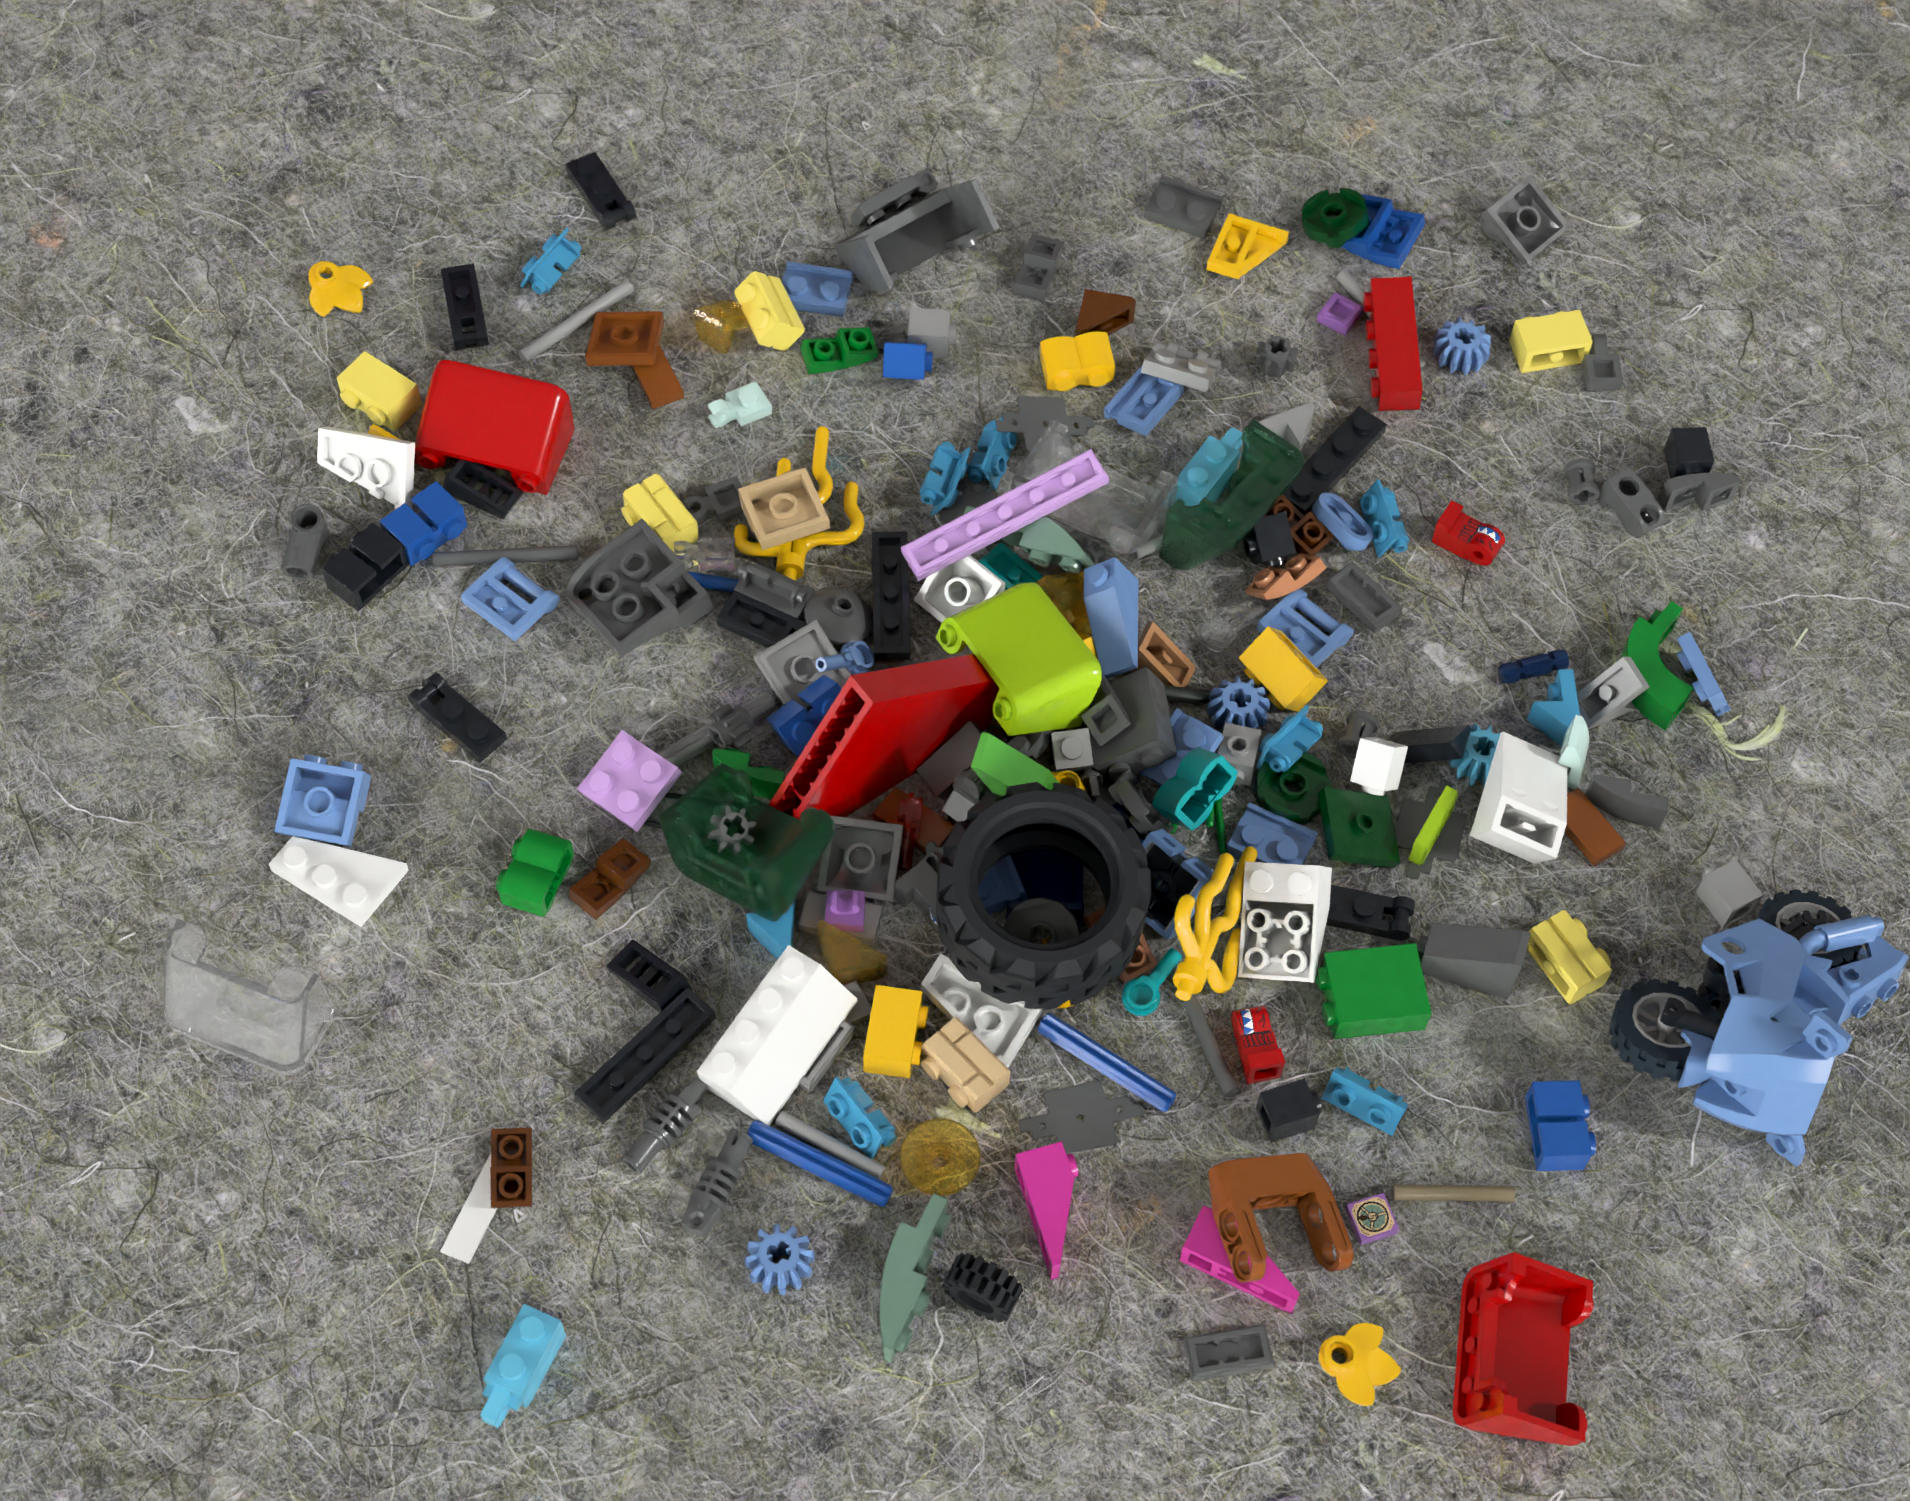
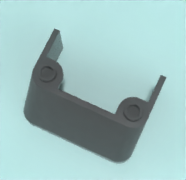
[834,179,1000,295]

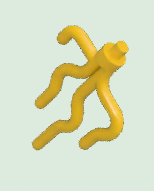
[733,426,865,581]
[1173,846,1257,1001]

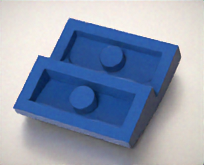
[1341,194,1425,269]

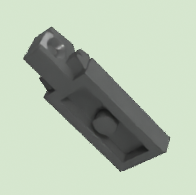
[851,168,939,228]

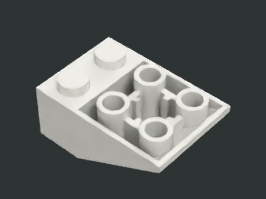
[1470,732,1567,864]
[1238,862,1332,982]

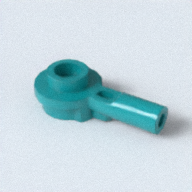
[1122,948,1182,1017]

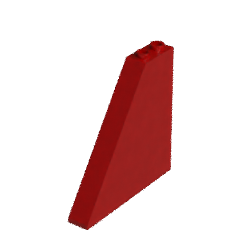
[750,654,1000,863]

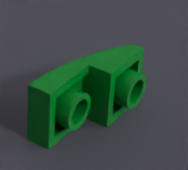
[800,327,879,374]
[712,748,785,800]

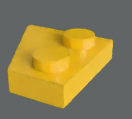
[1206,213,1289,279]

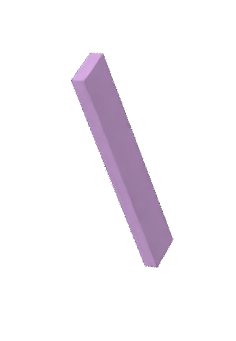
[901,449,1109,581]

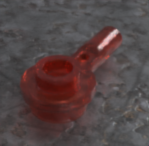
[898,792,923,869]

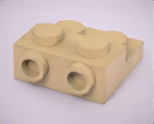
[738,467,830,550]

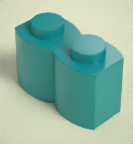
[1152,747,1238,830]

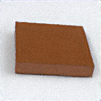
[585,311,664,366]

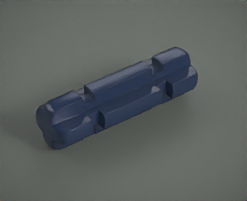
[1498,649,1570,684]

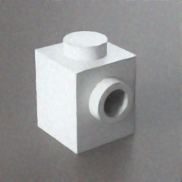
[1350,737,1408,796]

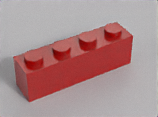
[1363,276,1423,411]

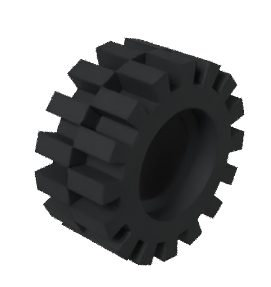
[942,1253,1023,1322]

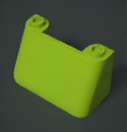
[936,582,1102,736]

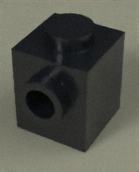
[1664,427,1714,479]
[1242,511,1296,568]
[1256,1078,1322,1143]

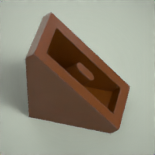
[1076,289,1136,336]

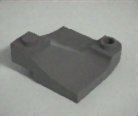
[566,519,714,658]

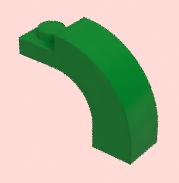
[1621,601,1694,731]

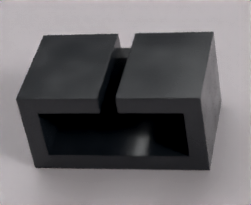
[321,522,409,611]

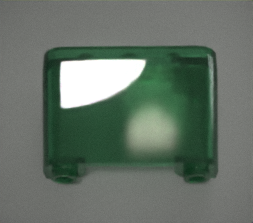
[1159,419,1304,570]
[658,763,834,922]

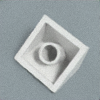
[914,555,1005,623]

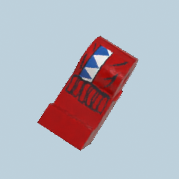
[1431,500,1505,566]
[1231,1005,1285,1085]

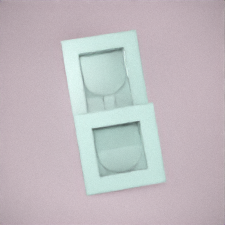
[1558,715,1589,790]

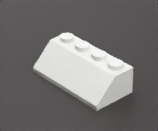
[696,945,858,1125]

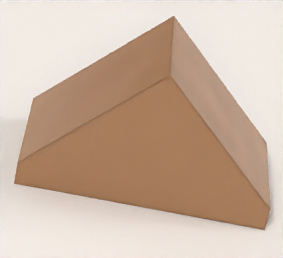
[1130,621,1196,687]

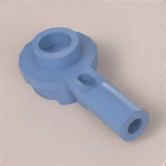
[815,641,874,675]

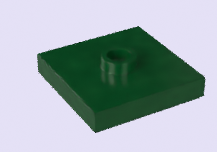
[1318,787,1401,868]

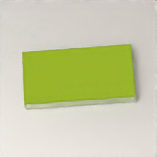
[1408,785,1459,866]

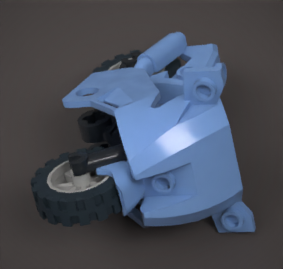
[1609,889,1909,1167]

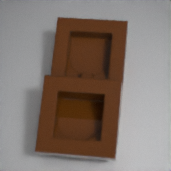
[568,838,651,920]

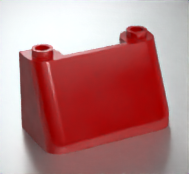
[414,360,575,495]
[1453,1252,1594,1446]

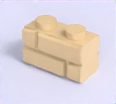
[921,1017,1011,1113]

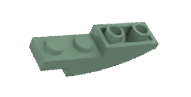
[964,506,1095,574]
[880,1193,952,1363]

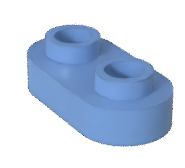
[1312,493,1374,551]

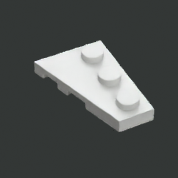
[317,427,415,509]
[269,836,409,927]
[921,954,1042,1068]

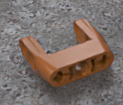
[1208,1153,1353,1283]

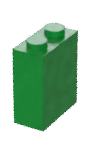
[1315,943,1432,1039]

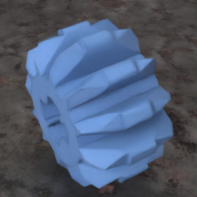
[1433,317,1491,376]
[1207,675,1270,733]
[744,1223,815,1296]

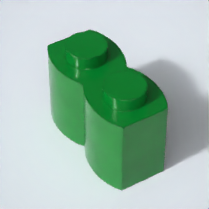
[496,828,574,917]

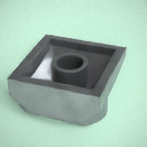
[1480,175,1571,264]
[817,815,904,901]

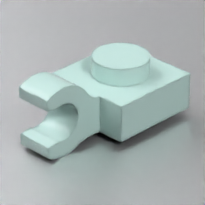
[708,381,772,428]

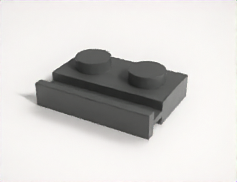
[1143,176,1223,239]

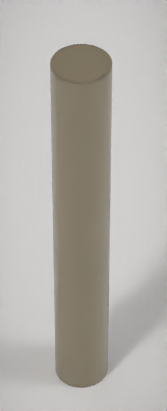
[1392,1184,1515,1202]

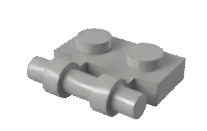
[1141,342,1221,392]

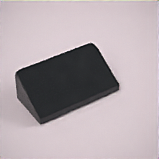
[1392,725,1471,764]

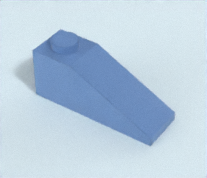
[1084,557,1139,679]

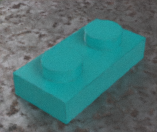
[978,542,1053,596]

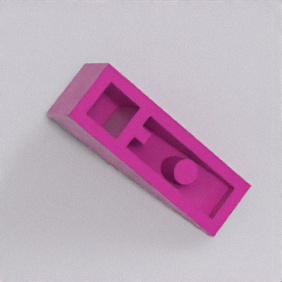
[1014,1141,1079,1279]
[1179,1205,1300,1314]

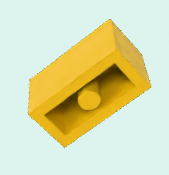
[1238,626,1328,712]
[863,985,929,1079]

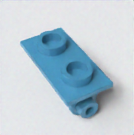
[520,228,582,295]
[967,416,1017,490]
[919,442,971,516]
[1359,479,1410,558]
[1256,705,1323,772]
[1322,1067,1409,1136]
[823,1077,897,1159]

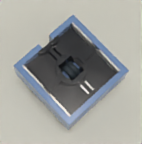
[1142,829,1213,940]

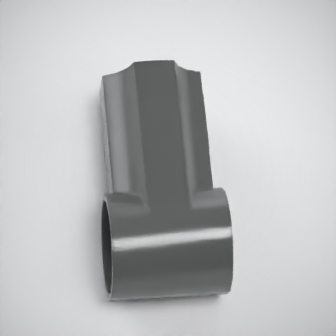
[281,504,329,581]

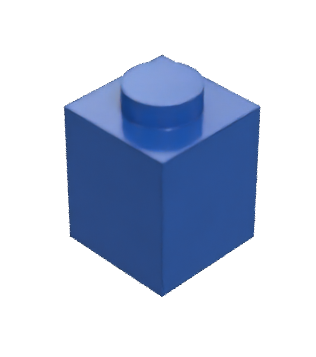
[883,341,933,380]

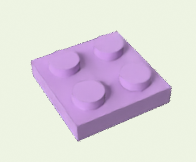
[577,730,682,832]

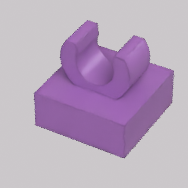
[825,890,865,932]

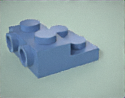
[274,754,371,847]

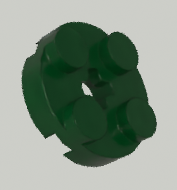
[1301,188,1369,248]
[1255,752,1332,825]

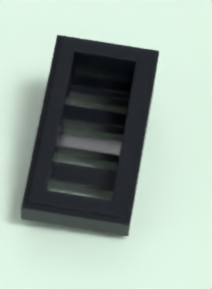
[443,459,524,520]
[606,939,692,1013]

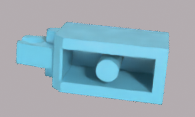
[1169,427,1244,520]
[480,1304,566,1429]

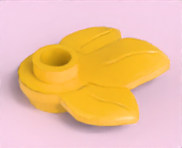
[308,261,373,317]
[1318,1323,1401,1406]

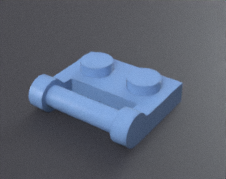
[461,557,560,641]
[1256,588,1354,668]

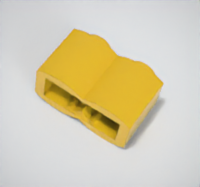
[1040,332,1115,391]

